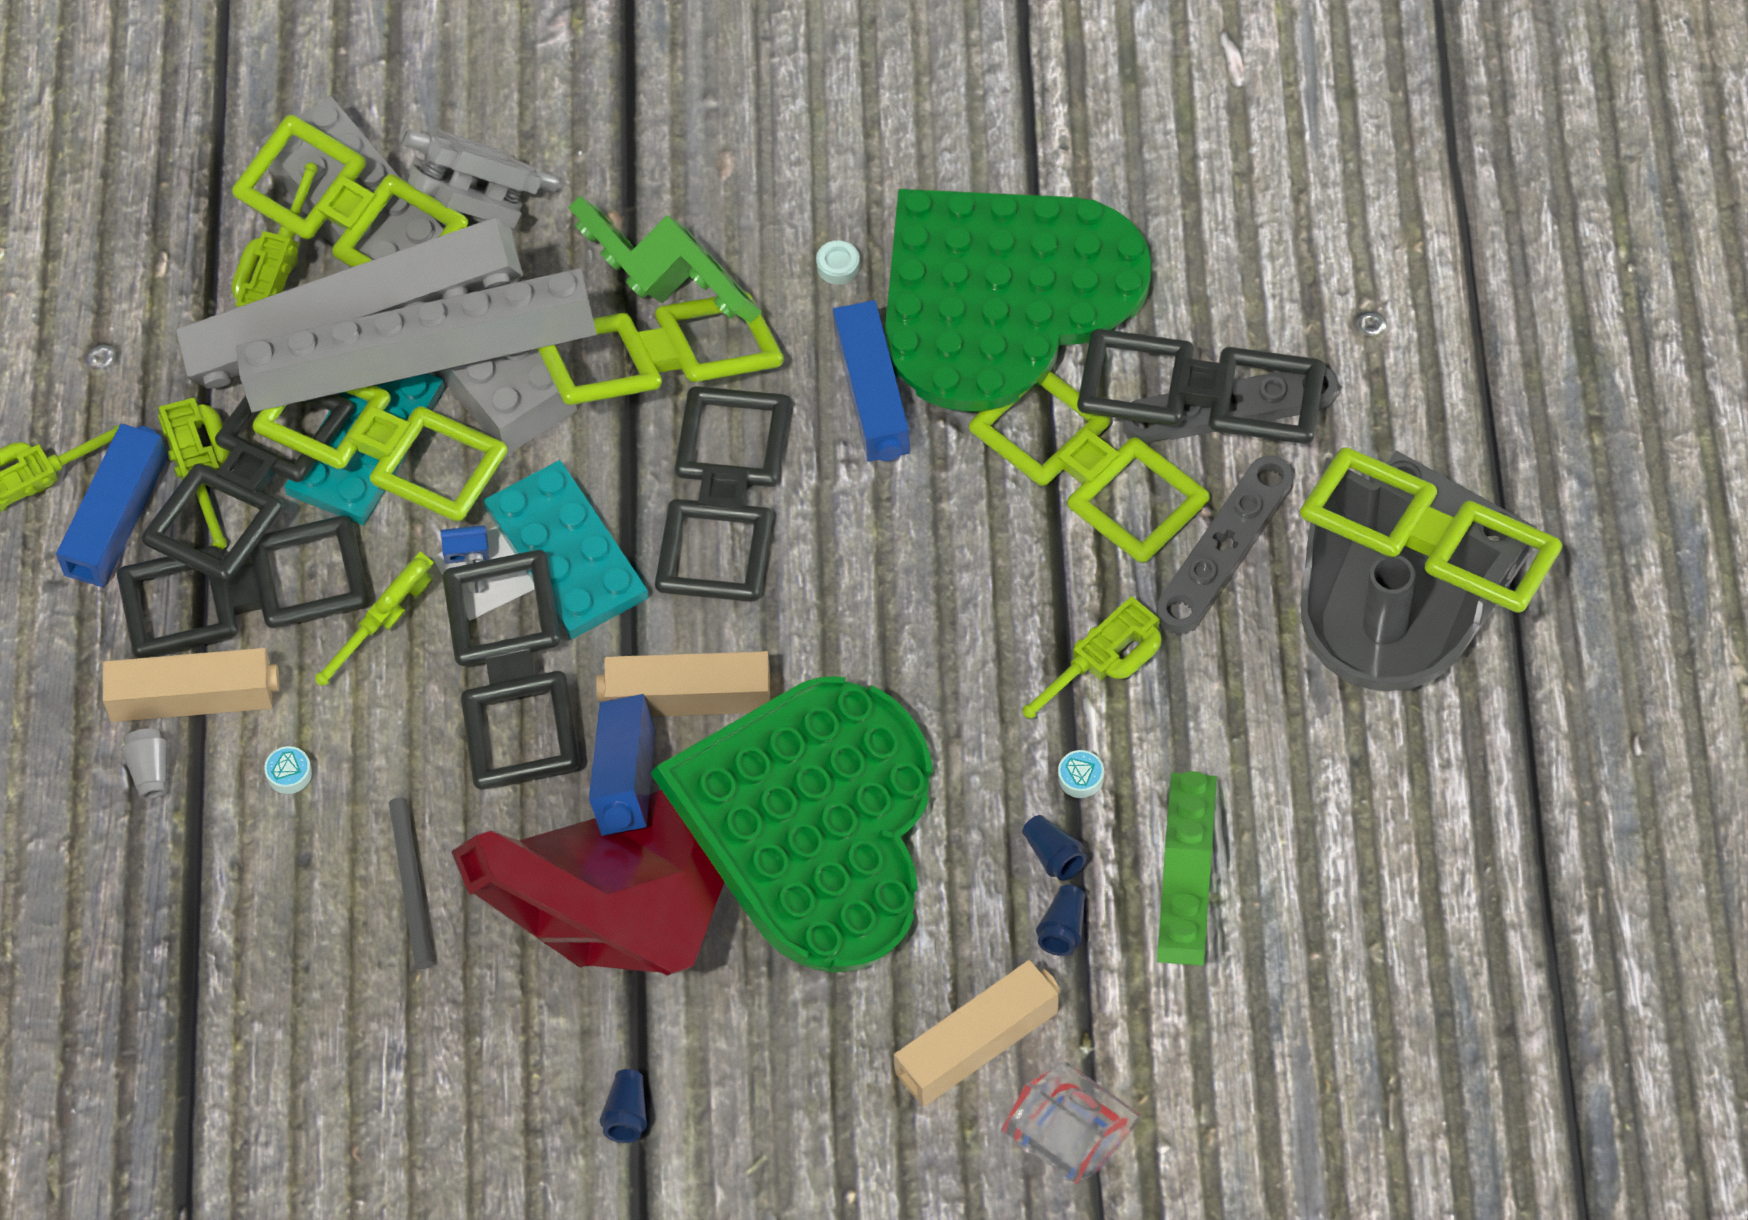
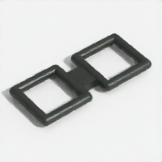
[1077,329,1325,444]
[655,386,791,602]
[142,394,354,582]
[117,515,370,658]
[443,550,580,790]

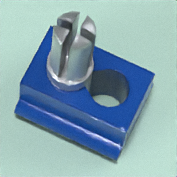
[441,525,489,593]

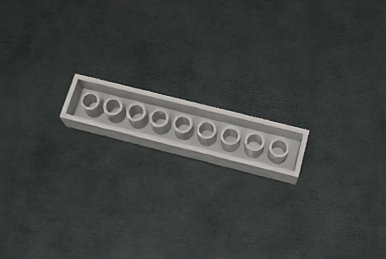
[260,96,577,456]

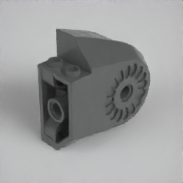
[1300,450,1537,691]

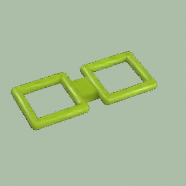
[232,115,468,267]
[537,292,784,405]
[969,372,1210,563]
[252,385,508,522]
[1300,447,1562,613]

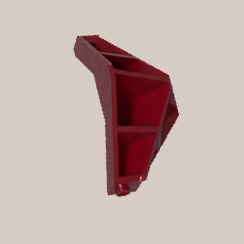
[451,789,724,976]

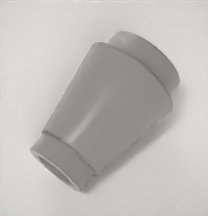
[121,728,166,800]

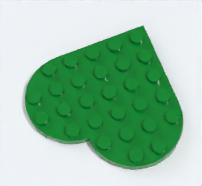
[885,189,1151,412]
[651,676,932,973]

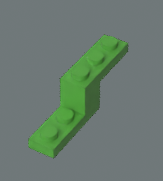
[568,196,762,323]
[1157,771,1217,966]

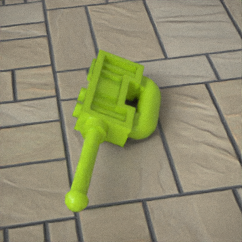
[231,162,318,307]
[158,397,231,550]
[0,425,120,512]
[315,551,434,686]
[1022,596,1162,719]

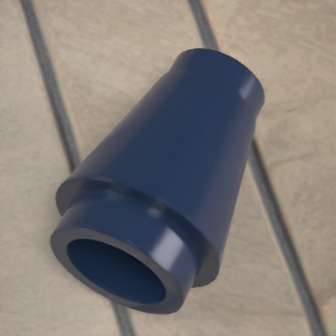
[1022,815,1087,881]
[1036,884,1085,956]
[599,1069,647,1143]

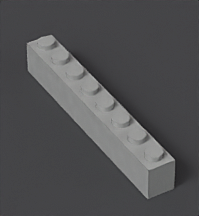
[176,217,523,389]
[235,268,597,412]

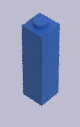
[833,300,910,462]
[56,423,168,588]
[589,694,656,836]

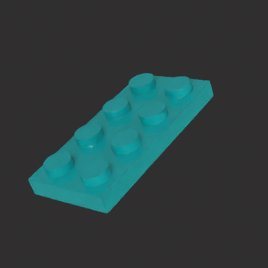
[284,373,445,526]
[483,460,649,640]

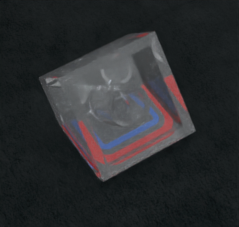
[1001,1062,1142,1184]

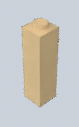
[103,648,280,722]
[596,651,770,717]
[894,959,1060,1108]

